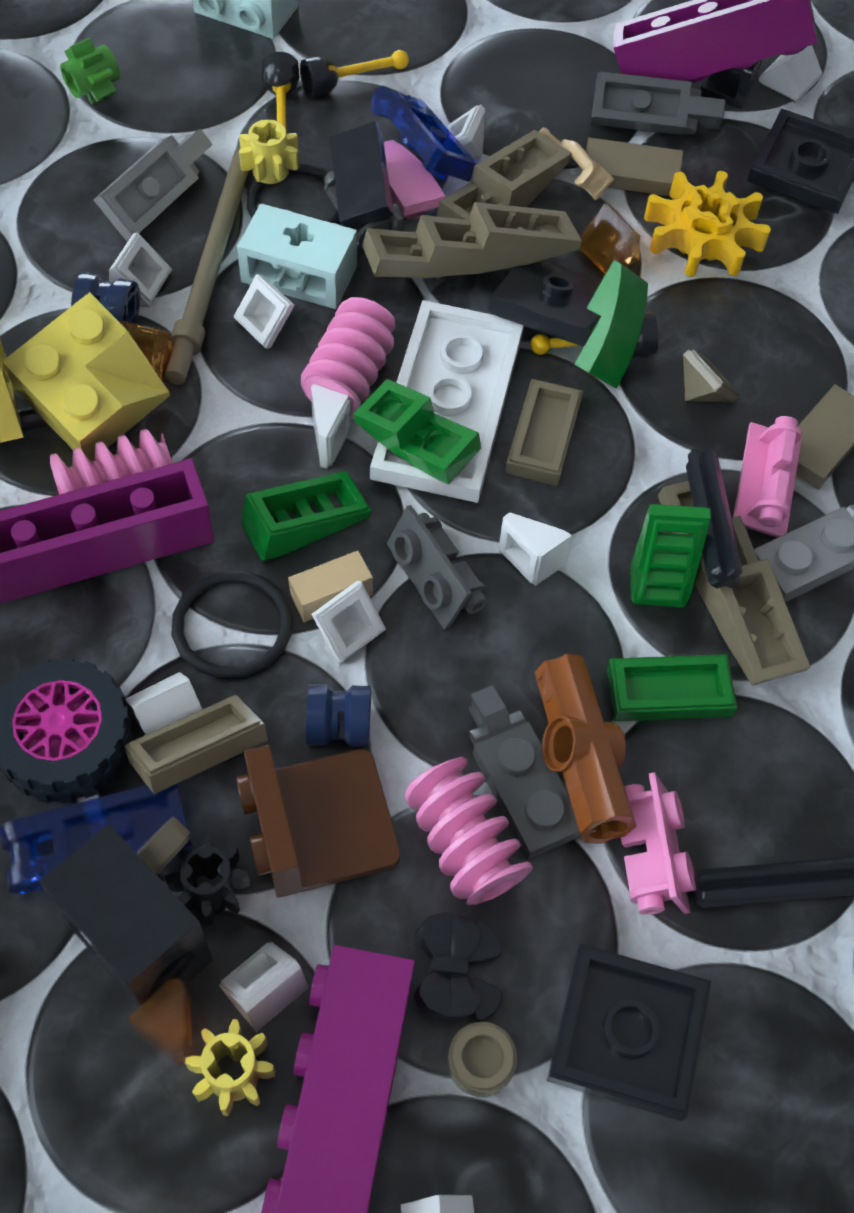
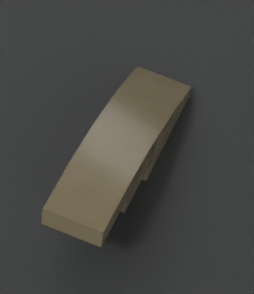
[413,130,572,279]
[362,202,582,278]
[658,481,811,686]

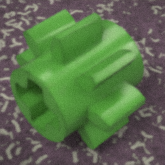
[60,38,121,104]

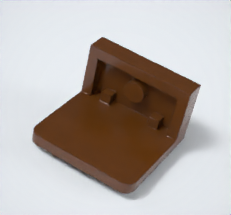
[236,745,400,898]

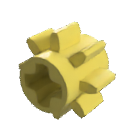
[239,120,299,184]
[185,1019,275,1116]

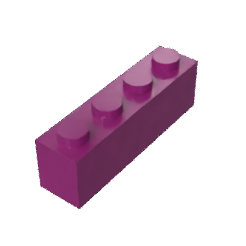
[613,0,817,83]
[0,458,215,604]
[261,945,415,1213]

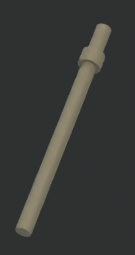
[164,148,249,385]

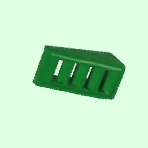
[241,471,371,561]
[630,504,711,607]

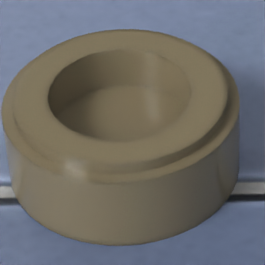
[136,816,191,874]
[447,1022,517,1097]

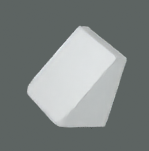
[311,384,351,470]
[499,513,573,586]

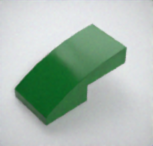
[574,260,648,389]
[353,379,481,485]

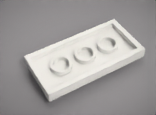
[370,300,524,503]

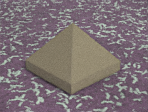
[683,349,739,403]

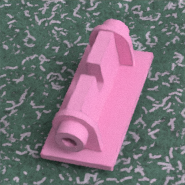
[733,416,802,538]
[621,772,696,915]

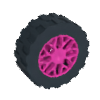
[0,658,135,804]

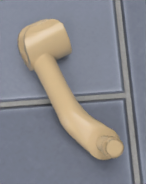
[539,127,614,201]

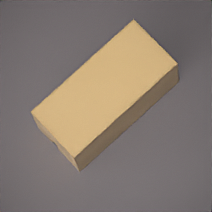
[288,550,373,622]

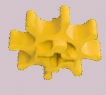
[644,171,771,277]

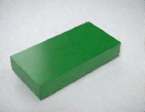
[607,654,737,722]

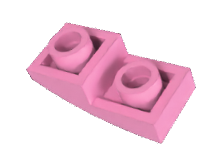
[384,140,446,219]

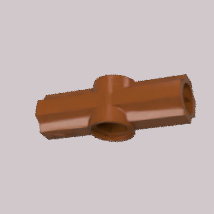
[534,654,637,844]

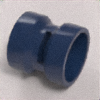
[71,271,140,333]
[306,684,371,747]

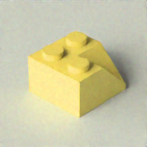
[2,292,170,461]

